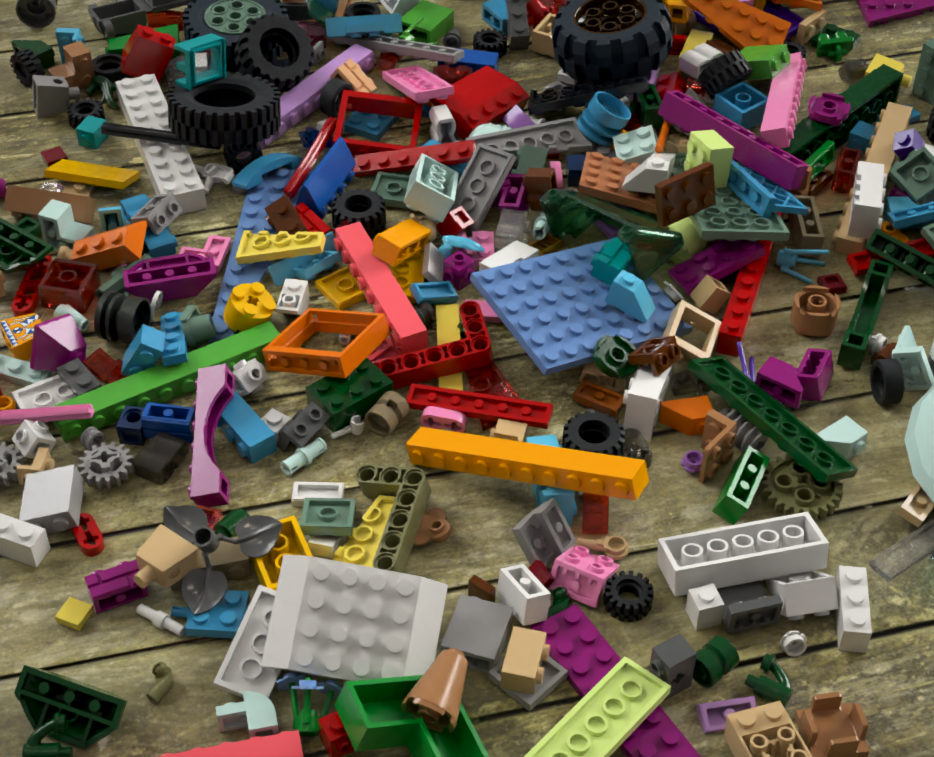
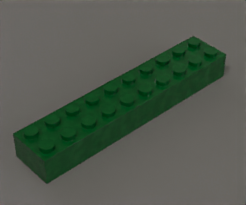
[780,64,904,161]

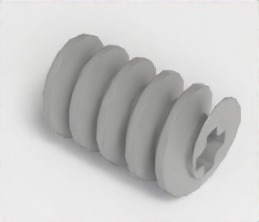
[720,407,768,452]

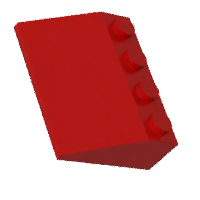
[429,66,530,141]

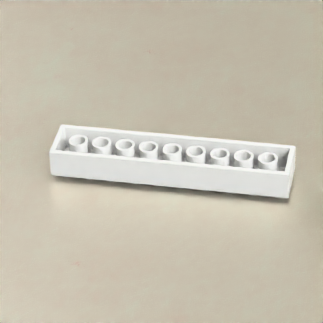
[115,74,207,215]

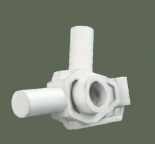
[194,163,235,194]

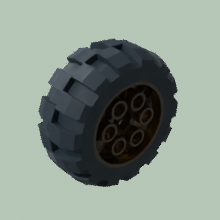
[551,0,673,85]

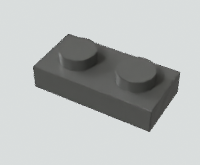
[56,358,102,396]

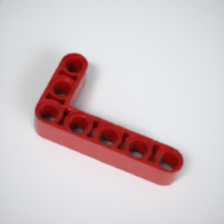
[377,301,494,389]

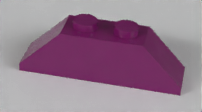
[123,253,217,303]

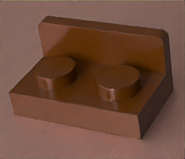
[627,336,681,376]

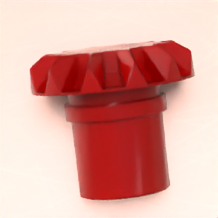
[526,0,557,29]

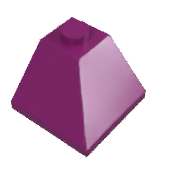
[30,313,87,371]

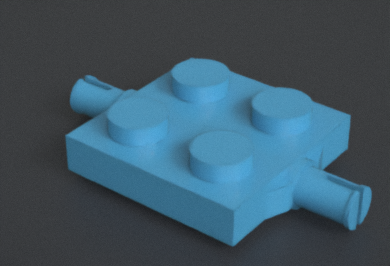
[171,590,250,639]

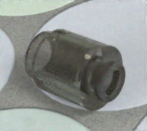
[838,58,868,82]

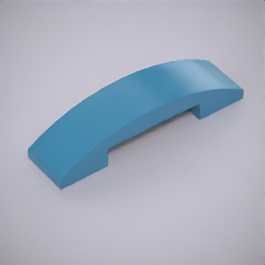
[232,153,303,190]

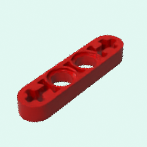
[11,255,54,317]

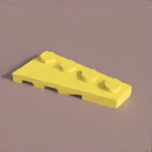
[235,230,326,265]
[333,495,395,568]

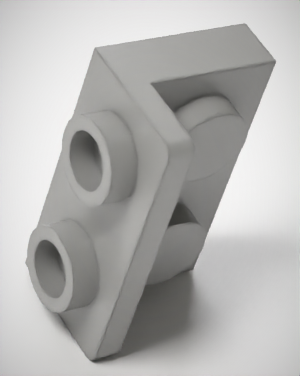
[129,193,182,235]

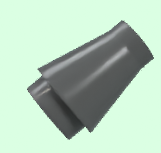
[443,28,461,48]

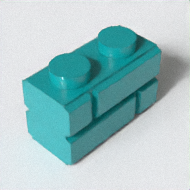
[590,237,637,286]

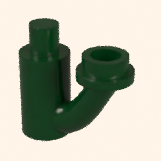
[745,653,793,708]
[22,712,73,757]

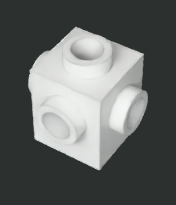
[232,358,269,397]
[12,419,57,459]

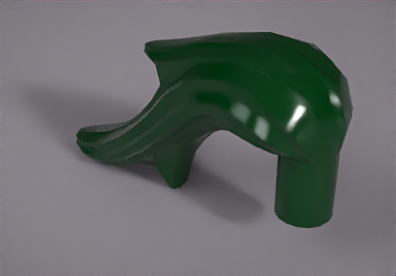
[85,75,120,110]

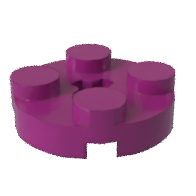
[808,93,851,126]

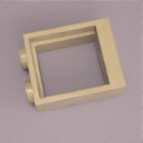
[662,300,722,370]

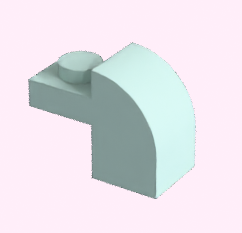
[215,691,279,738]

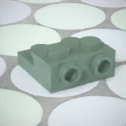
[889,146,934,204]

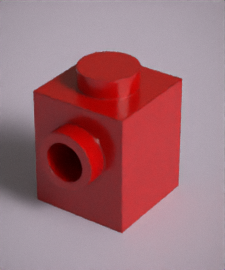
[318,711,355,757]

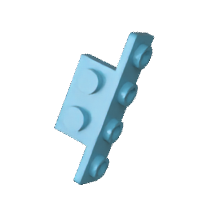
[325,13,402,39]
[268,229,341,286]

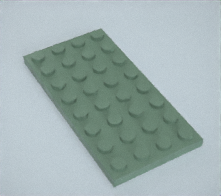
[663,152,790,242]

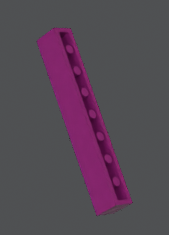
[658,90,809,191]

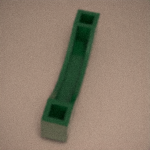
[837,258,894,371]

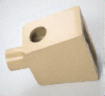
[133,524,201,588]

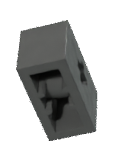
[649,633,697,701]

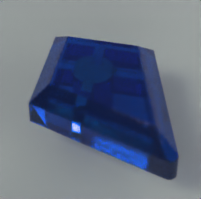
[298,127,333,148]

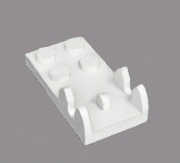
[213,584,282,699]

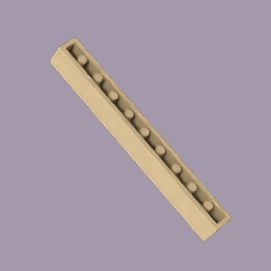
[832,102,913,256]

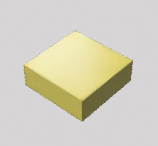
[54,597,94,631]

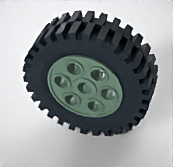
[183,0,288,72]

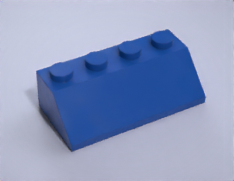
[295,137,356,220]

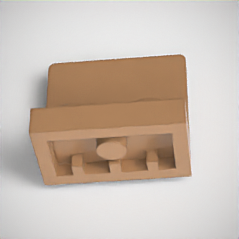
[699,409,737,484]

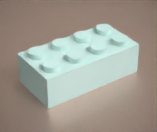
[403,153,459,223]

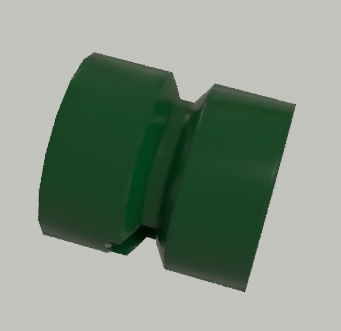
[693,636,740,688]

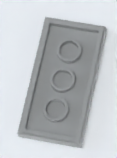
[449,143,516,231]

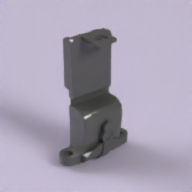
[88,0,193,39]

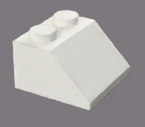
[765,571,839,620]

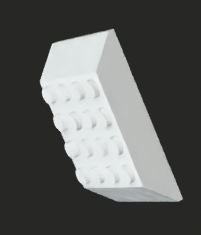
[261,555,448,682]

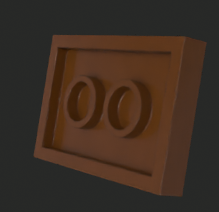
[654,161,716,228]

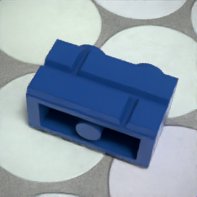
[141,402,195,443]

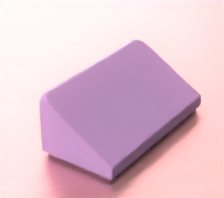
[695,696,756,733]

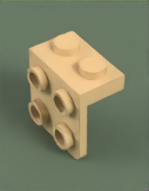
[789,9,826,45]

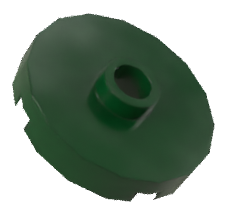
[593,335,639,379]

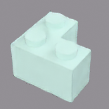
[38,199,95,252]

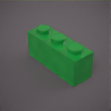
[712,445,770,525]

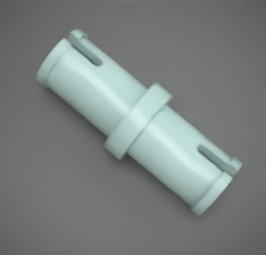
[532,212,552,240]
[280,438,328,476]

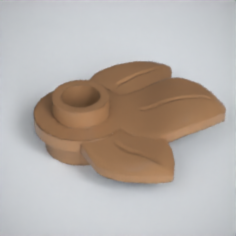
[414,508,451,546]

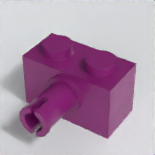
[793,348,834,401]

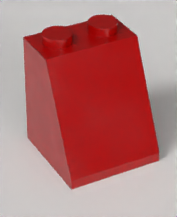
[121,25,175,84]

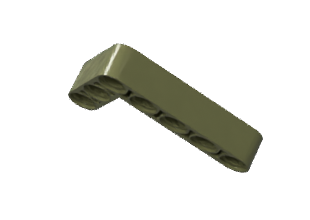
[355,464,431,573]

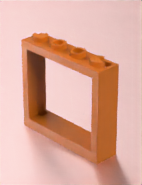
[262,308,390,378]

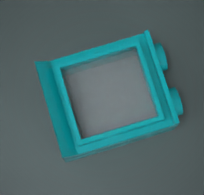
[174,33,227,91]

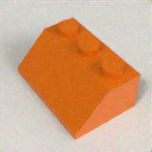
[71,220,148,274]

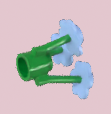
[276,672,343,737]

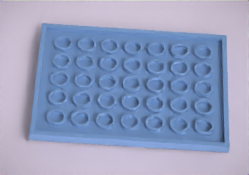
[469,238,693,376]

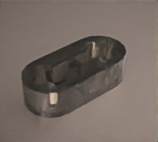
[623,428,653,468]

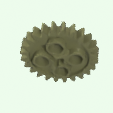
[759,453,843,522]

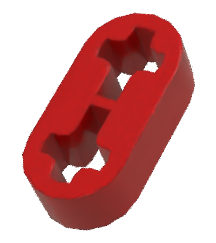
[72,513,105,557]

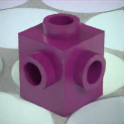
[443,251,475,291]

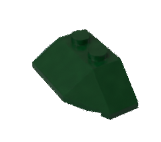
[0,218,54,273]
[14,665,127,749]

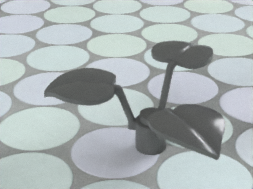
[163,505,282,615]

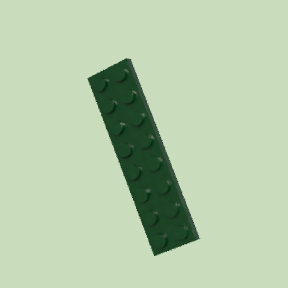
[687,356,858,483]

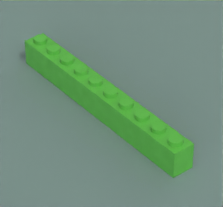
[51,321,280,442]

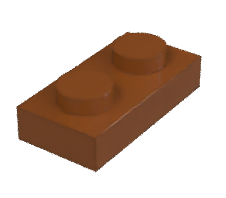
[572,379,625,418]

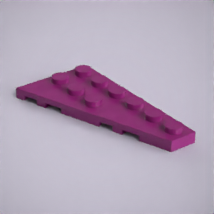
[856,0,934,28]

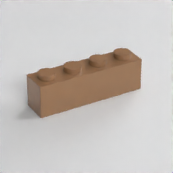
[4,184,96,224]

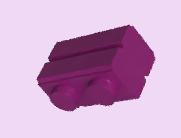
[84,559,149,614]

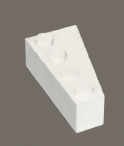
[847,161,887,239]
[623,363,675,441]

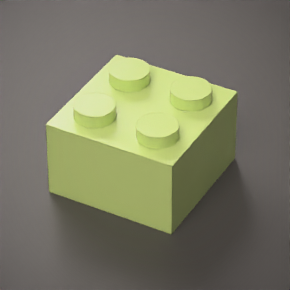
[684,130,734,188]

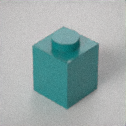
[76,115,109,150]

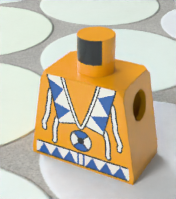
[0,313,42,361]

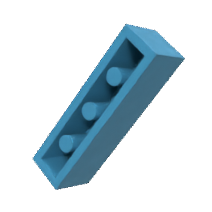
[216,390,277,464]

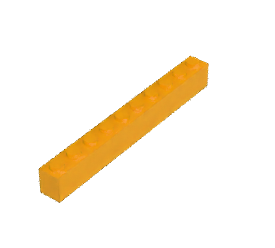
[406,427,649,501]

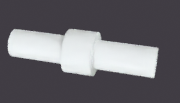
[136,604,185,637]

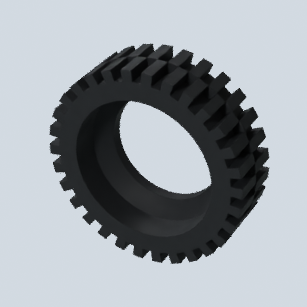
[167,72,281,147]

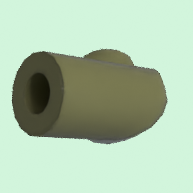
[146,662,174,704]

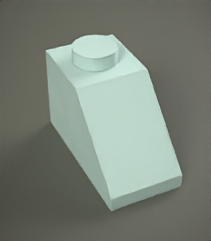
[817,415,868,460]

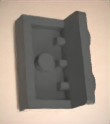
[277,401,330,452]

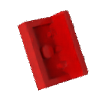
[655,71,687,100]

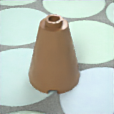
[400,648,468,733]

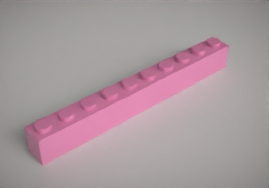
[760,52,807,148]

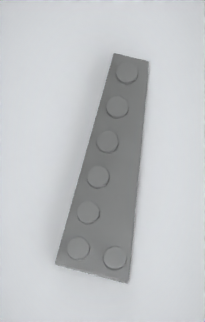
[465,117,592,156]

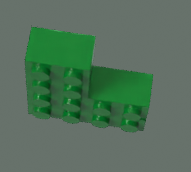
[334,675,489,757]

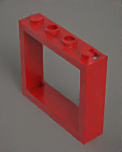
[333,90,423,158]

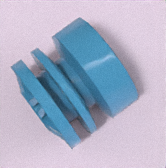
[577,91,631,146]

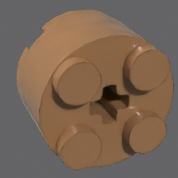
[790,285,841,337]

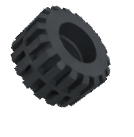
[698,50,753,100]
[331,188,386,240]
[562,411,625,457]

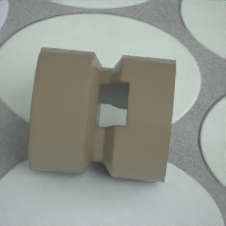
[364,391,410,437]

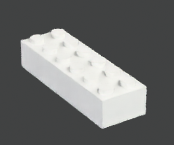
[657,512,829,596]

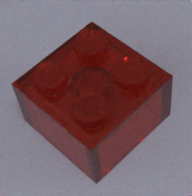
[37,258,102,314]

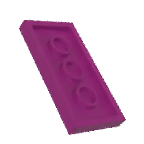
[667,240,767,297]

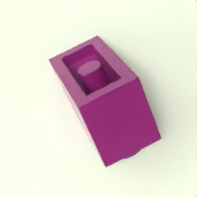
[755,356,803,409]

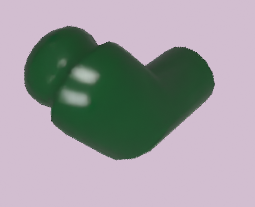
[547,586,570,618]

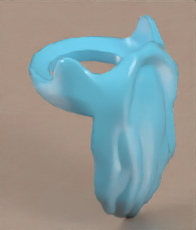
[438,235,485,260]

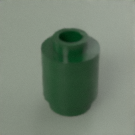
[214,508,250,537]

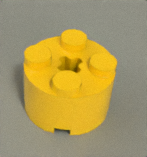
[223,282,276,332]

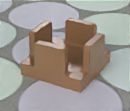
[794,692,870,757]

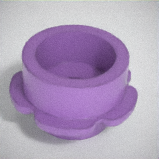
[681,450,703,473]

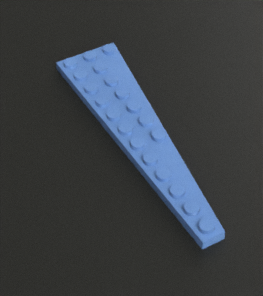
[208,168,314,344]

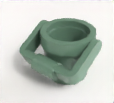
[179,305,216,348]

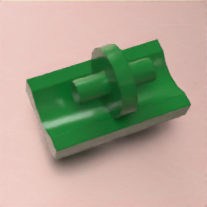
[815,31,854,62]

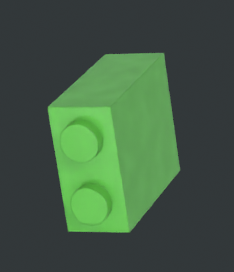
[399,0,454,43]
[740,44,791,80]

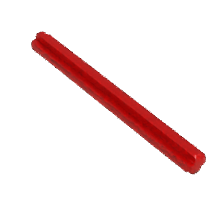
[283,117,337,199]

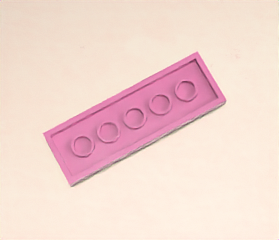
[382,65,455,103]

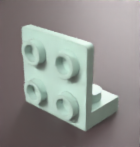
[892,325,934,391]

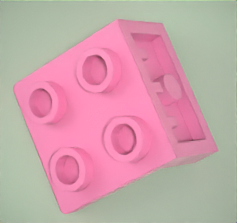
[548,546,620,608]

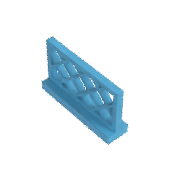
[727,159,809,218]

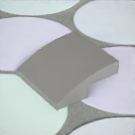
[512,498,576,567]

